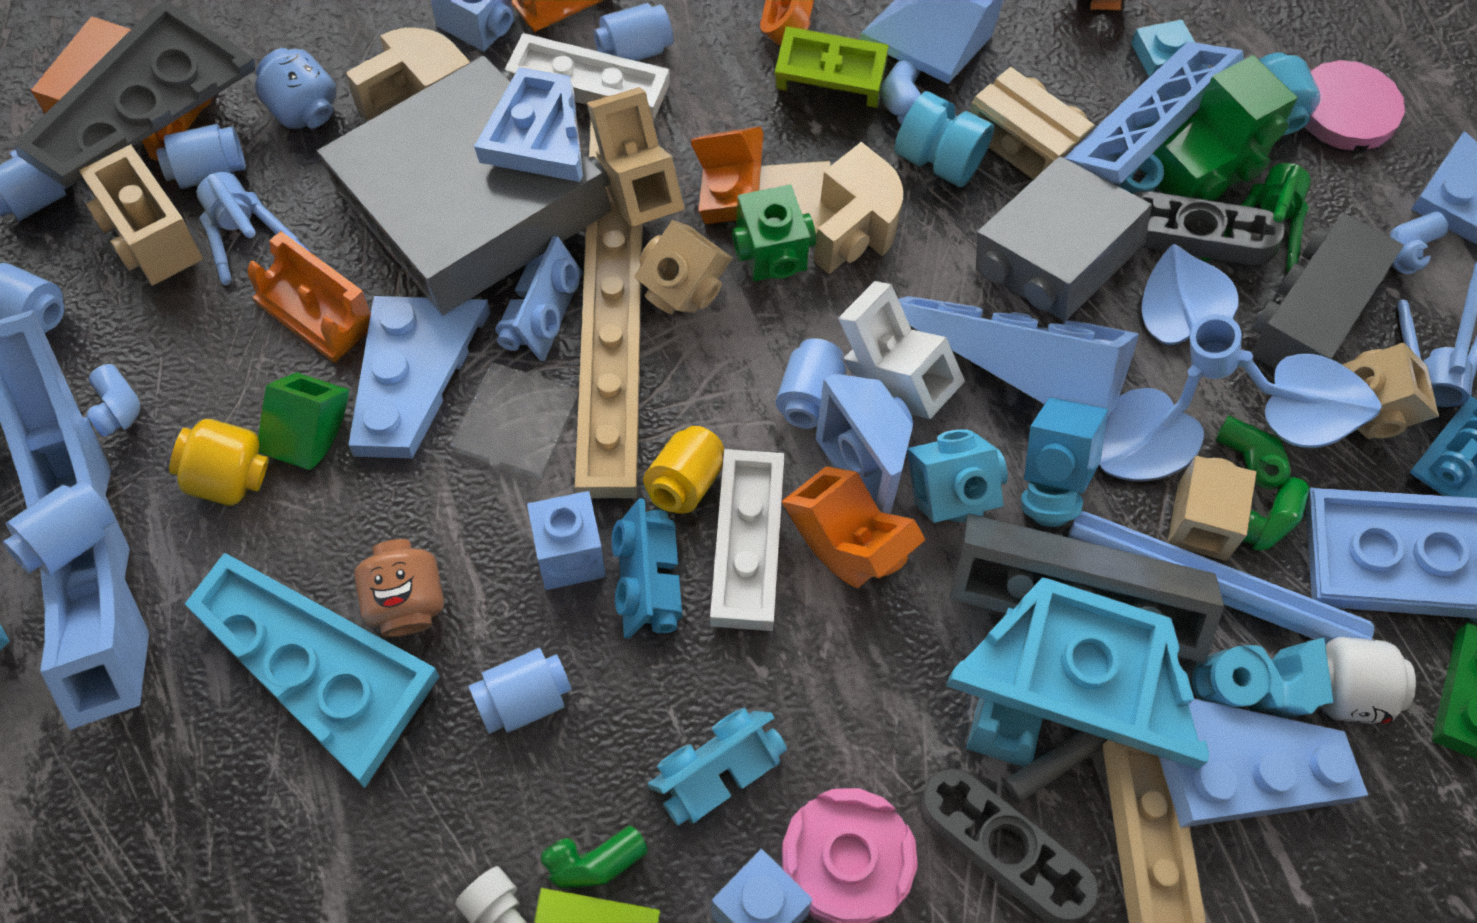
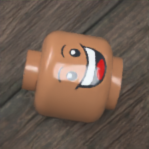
[354,539,444,637]

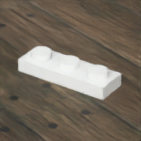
[505,33,670,122]
[710,449,784,631]

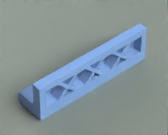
[1064,42,1244,185]

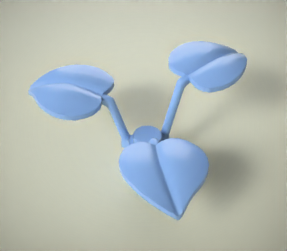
[1100,244,1382,482]

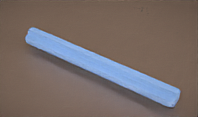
[1068,511,1374,644]

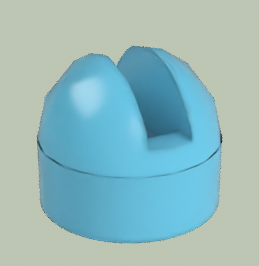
[1117,154,1164,194]

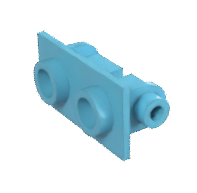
[647,708,787,826]

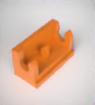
[248,231,371,363]

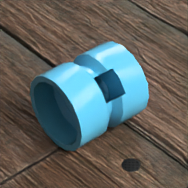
[894,91,994,187]

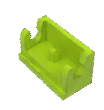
[775,26,889,108]

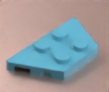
[946,577,1209,769]

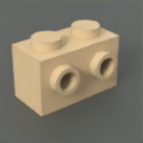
[79,145,203,286]

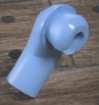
[1390,212,1448,274]
[87,364,140,436]

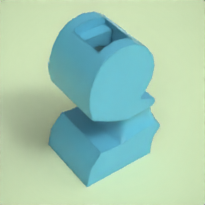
[1192,637,1334,718]

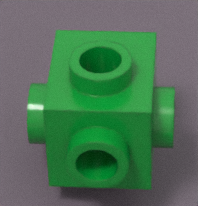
[732,184,816,281]

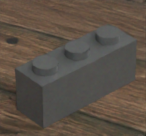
[1251,212,1404,370]

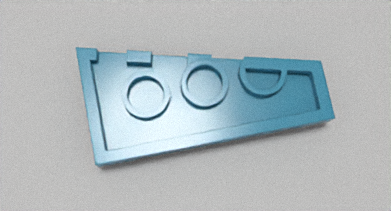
[185,553,439,788]

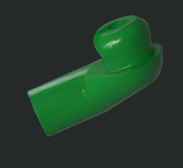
[1215,415,1291,490]
[1242,477,1310,551]
[540,826,648,889]

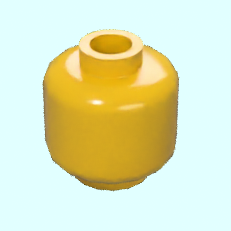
[169,419,269,506]

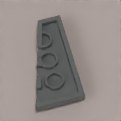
[14,0,255,188]

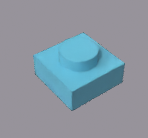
[1131,20,1195,77]

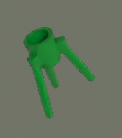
[1200,163,1311,273]

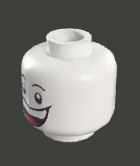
[1321,637,1416,725]

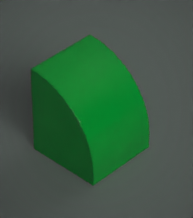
[258,372,349,470]

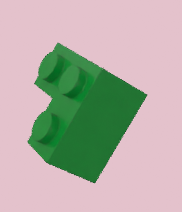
[1140,55,1298,201]

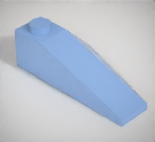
[898,296,1139,415]

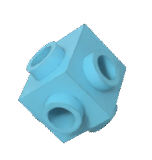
[907,430,1008,523]

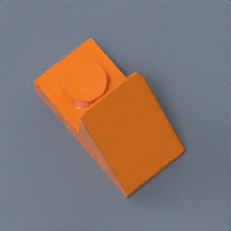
[691,126,764,224]

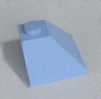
[860,0,1004,84]
[815,374,913,514]

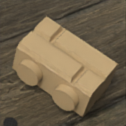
[970,67,1095,180]

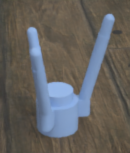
[196,172,310,285]
[1397,261,1477,407]

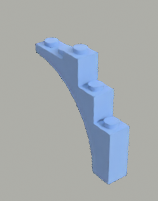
[0,310,149,730]

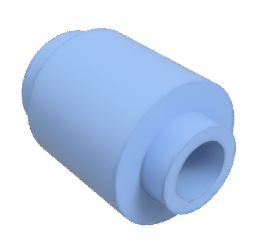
[594,3,673,61]
[157,124,246,189]
[0,155,75,222]
[0,263,64,333]
[775,338,846,429]
[3,480,116,576]
[469,647,572,734]

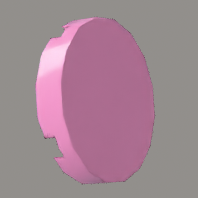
[1304,60,1405,150]
[781,788,918,923]

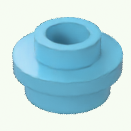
[1021,481,1083,527]

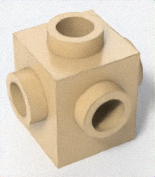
[634,220,733,315]
[1342,342,1439,439]

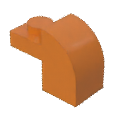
[781,466,926,588]

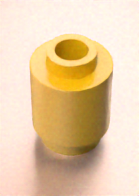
[643,426,724,514]

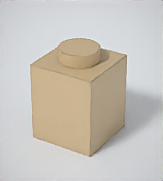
[1167,456,1256,561]

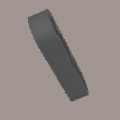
[1133,191,1284,265]
[920,769,1098,923]

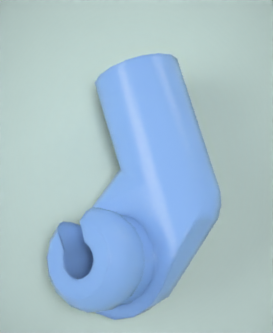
[880,60,921,125]

